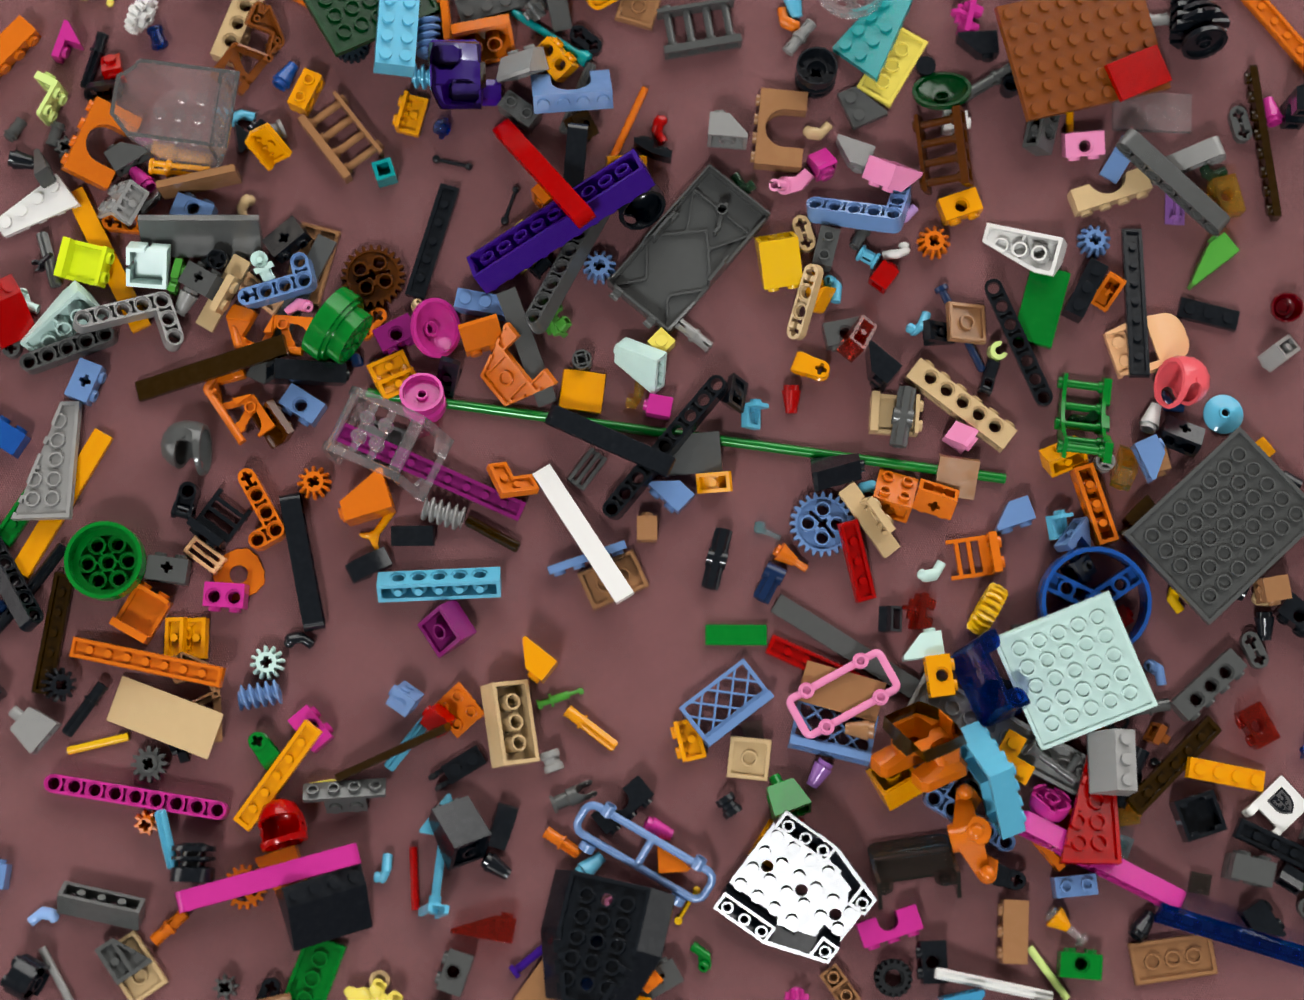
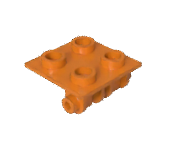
[434,682,484,738]

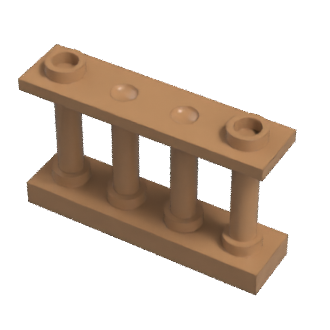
[297,91,385,184]

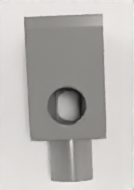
[8,706,62,755]

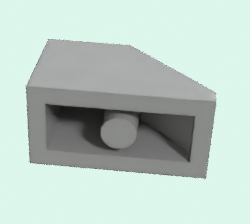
[835,134,876,174]
[1257,334,1301,373]

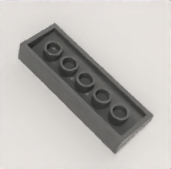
[137,215,264,257]

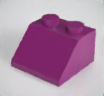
[417,599,477,658]

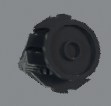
[1169,0,1231,60]

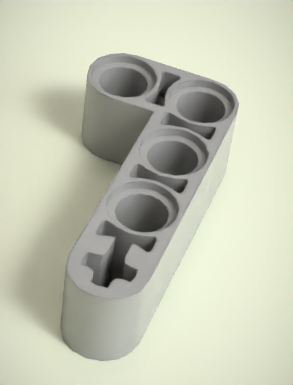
[1150,136,1227,186]

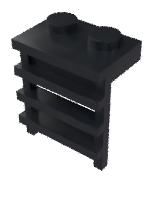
[186,488,253,551]

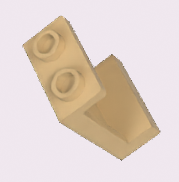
[868,391,924,437]

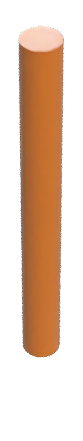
[610,86,649,156]

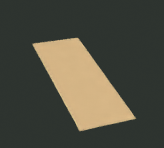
[106,676,224,760]

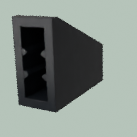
[810,453,865,491]

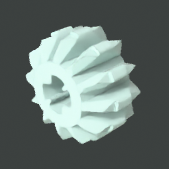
[250,645,286,681]

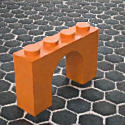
[60,96,141,191]

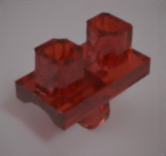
[902,592,936,630]

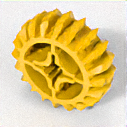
[967,582,1008,636]

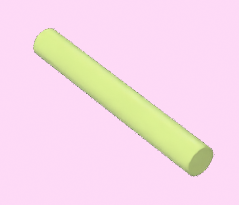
[1028,945,1071,1000]

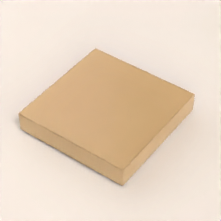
[726,735,772,781]

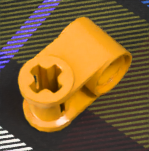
[790,351,830,382]

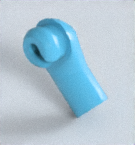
[227,109,257,127]
[905,311,931,336]
[374,853,393,884]

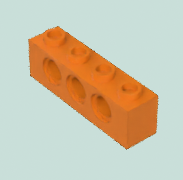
[1069,462,1119,547]

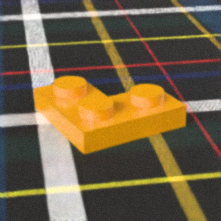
[999,729,1036,786]

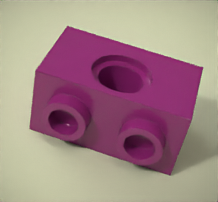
[372,312,415,356]

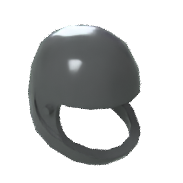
[160,420,213,476]

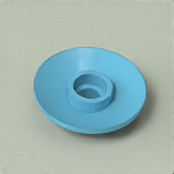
[1203,395,1243,434]

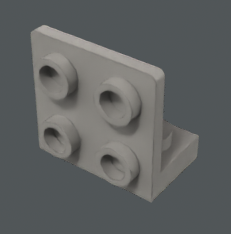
[97,179,150,226]

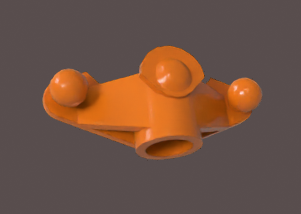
[946,783,998,884]

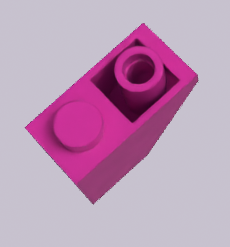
[806,148,838,182]

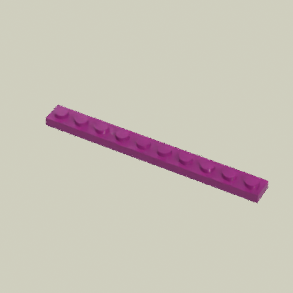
[333,421,526,522]

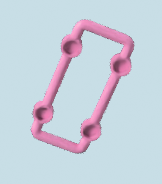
[786,649,901,739]

